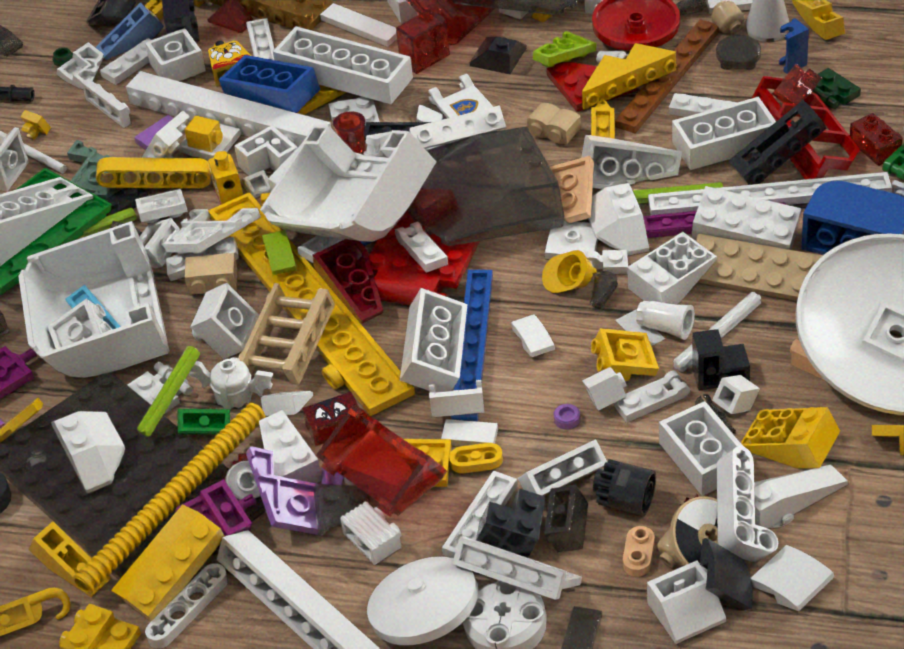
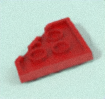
[546,62,637,112]

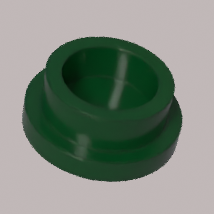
[52,47,73,67]

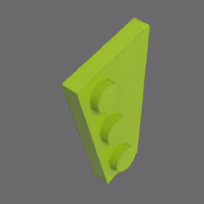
[533,31,597,67]

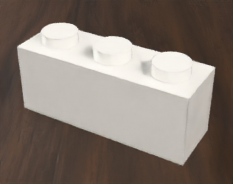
[518,439,607,496]

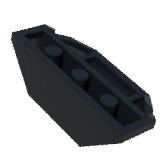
[86,0,136,26]

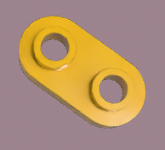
[449,443,503,473]

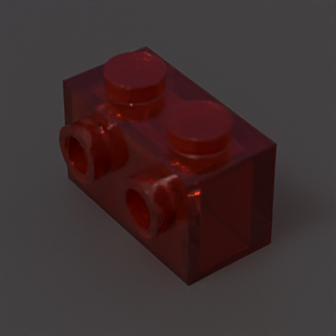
[850,113,903,166]

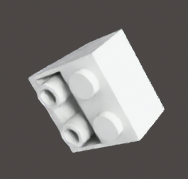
[647,560,726,644]

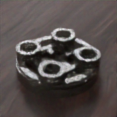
[716,35,761,70]

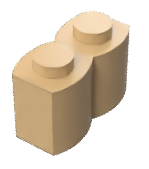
[527,103,581,145]

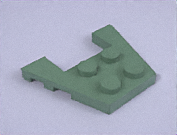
[67,140,128,200]

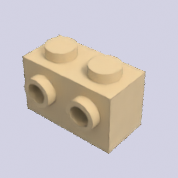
[185,253,238,295]

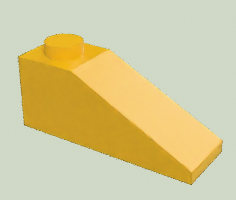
[29,521,111,598]

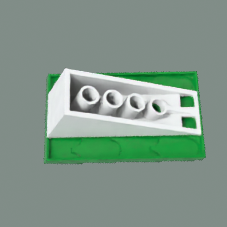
[0,168,112,295]

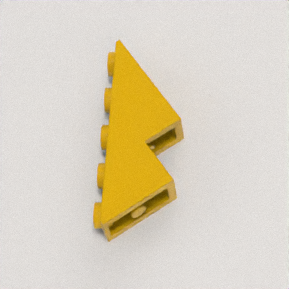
[582,43,677,109]

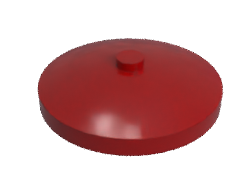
[592,0,680,51]

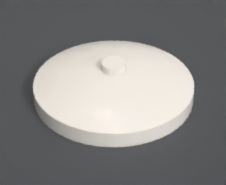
[367,557,479,645]

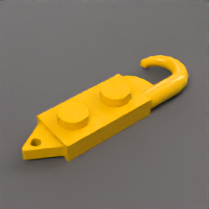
[591,98,615,139]
[0,587,71,636]

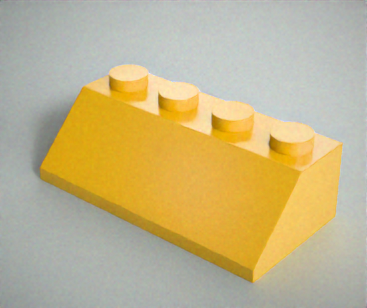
[111,504,225,622]

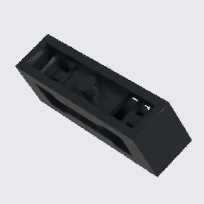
[729,100,827,185]

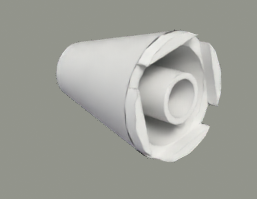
[746,0,789,42]

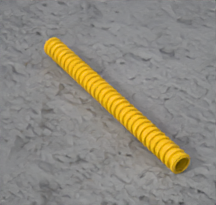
[73,403,266,594]

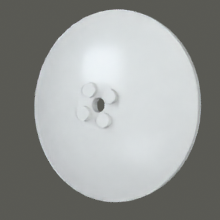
[795,234,904,415]

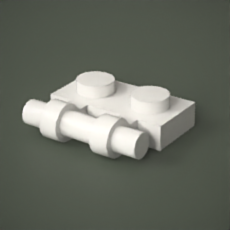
[128,362,193,414]

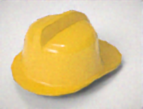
[542,250,597,293]

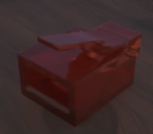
[771,64,822,105]

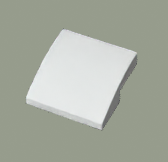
[751,545,835,611]

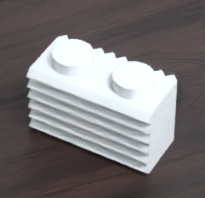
[340,501,402,565]

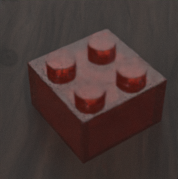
[396,9,450,74]

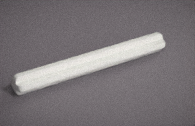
[673,292,761,372]

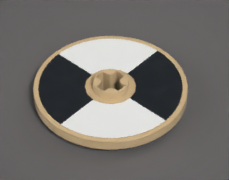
[670,496,719,573]

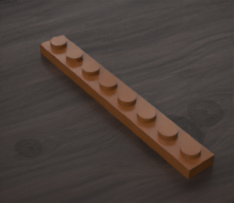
[615,19,719,134]

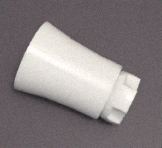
[636,300,695,340]

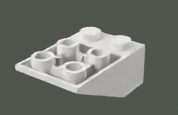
[627,232,717,304]

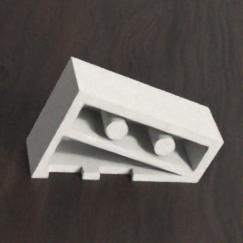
[259,410,322,483]

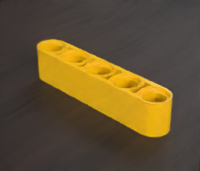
[96,157,211,188]

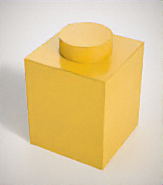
[184,115,223,153]

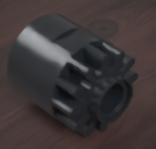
[593,459,656,516]

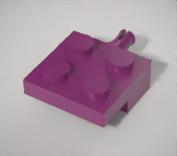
[175,479,256,549]

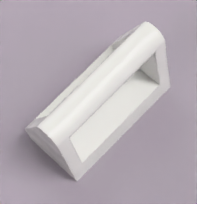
[139,218,180,268]

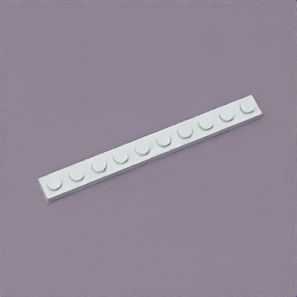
[648,172,892,215]

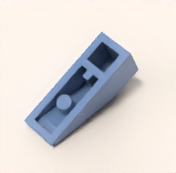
[96,2,164,60]

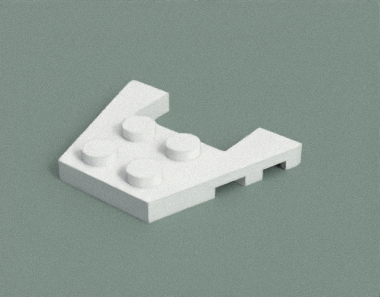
[163,208,261,254]

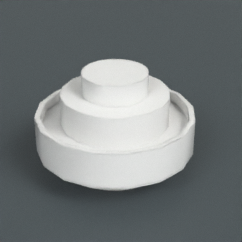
[225,461,260,500]

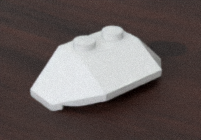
[588,183,649,256]
[51,411,125,494]

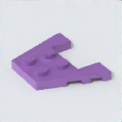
[246,446,344,536]

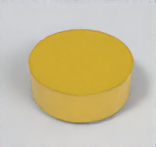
[321,364,344,390]

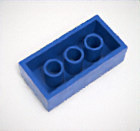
[219,55,320,113]

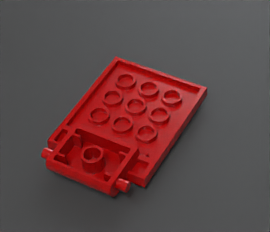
[369,199,491,305]

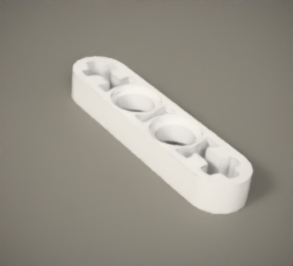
[145,564,228,649]

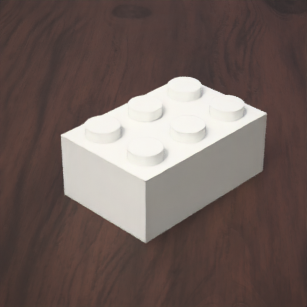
[659,401,744,496]

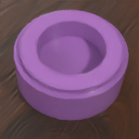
[554,404,580,430]

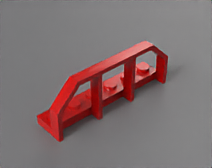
[751,76,860,180]

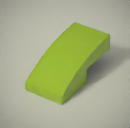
[262,230,296,275]

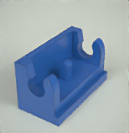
[779,18,809,74]

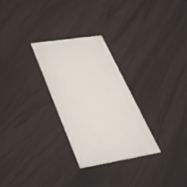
[615,310,665,346]

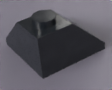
[469,36,527,74]

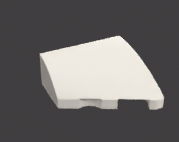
[57,42,104,89]

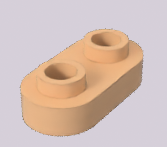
[623,526,655,577]

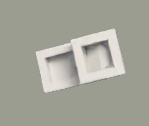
[511,314,555,357]

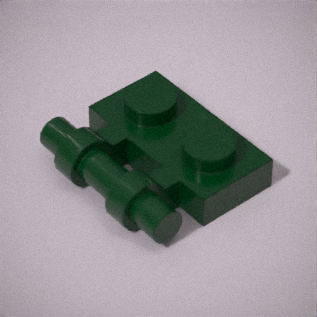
[800,68,861,109]

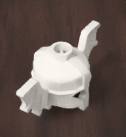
[189,357,273,410]

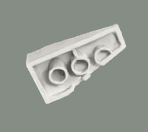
[581,135,682,189]
[754,464,848,528]

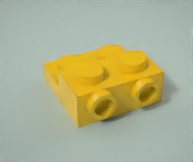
[591,328,659,381]
[59,604,141,649]

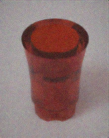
[333,111,366,155]

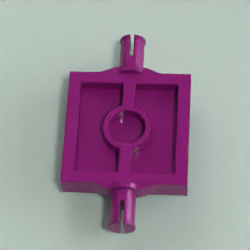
[0,346,37,399]

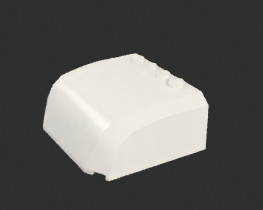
[260,125,436,242]
[19,221,170,378]

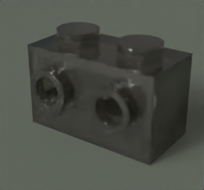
[544,485,589,553]

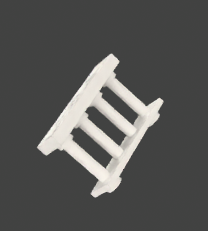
[409,105,506,161]

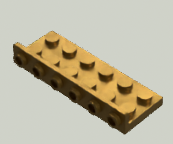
[205,0,333,30]

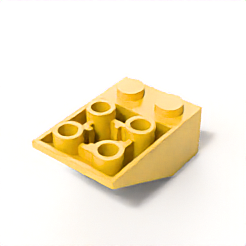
[741,407,840,469]

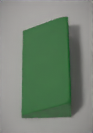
[177,409,230,435]

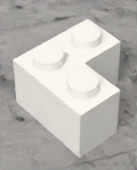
[234,125,298,176]

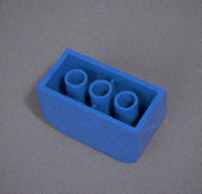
[801,181,904,255]

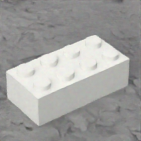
[672,97,776,170]
[692,186,801,250]
[400,288,467,393]

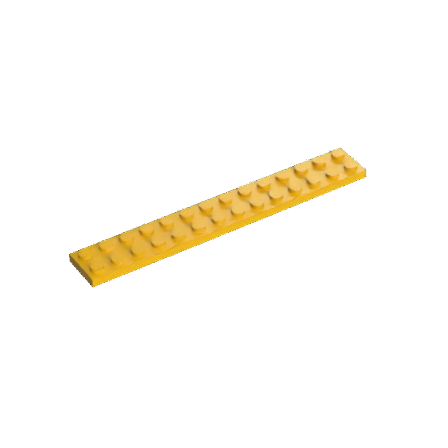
[208,192,415,416]

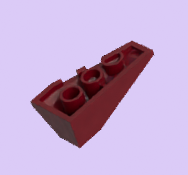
[313,239,383,323]

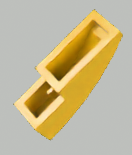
[792,0,845,40]

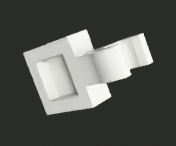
[586,250,628,274]

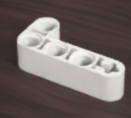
[717,446,778,562]

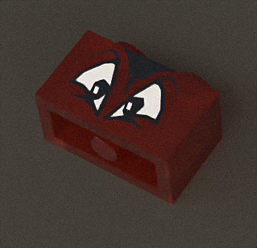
[302,392,365,447]

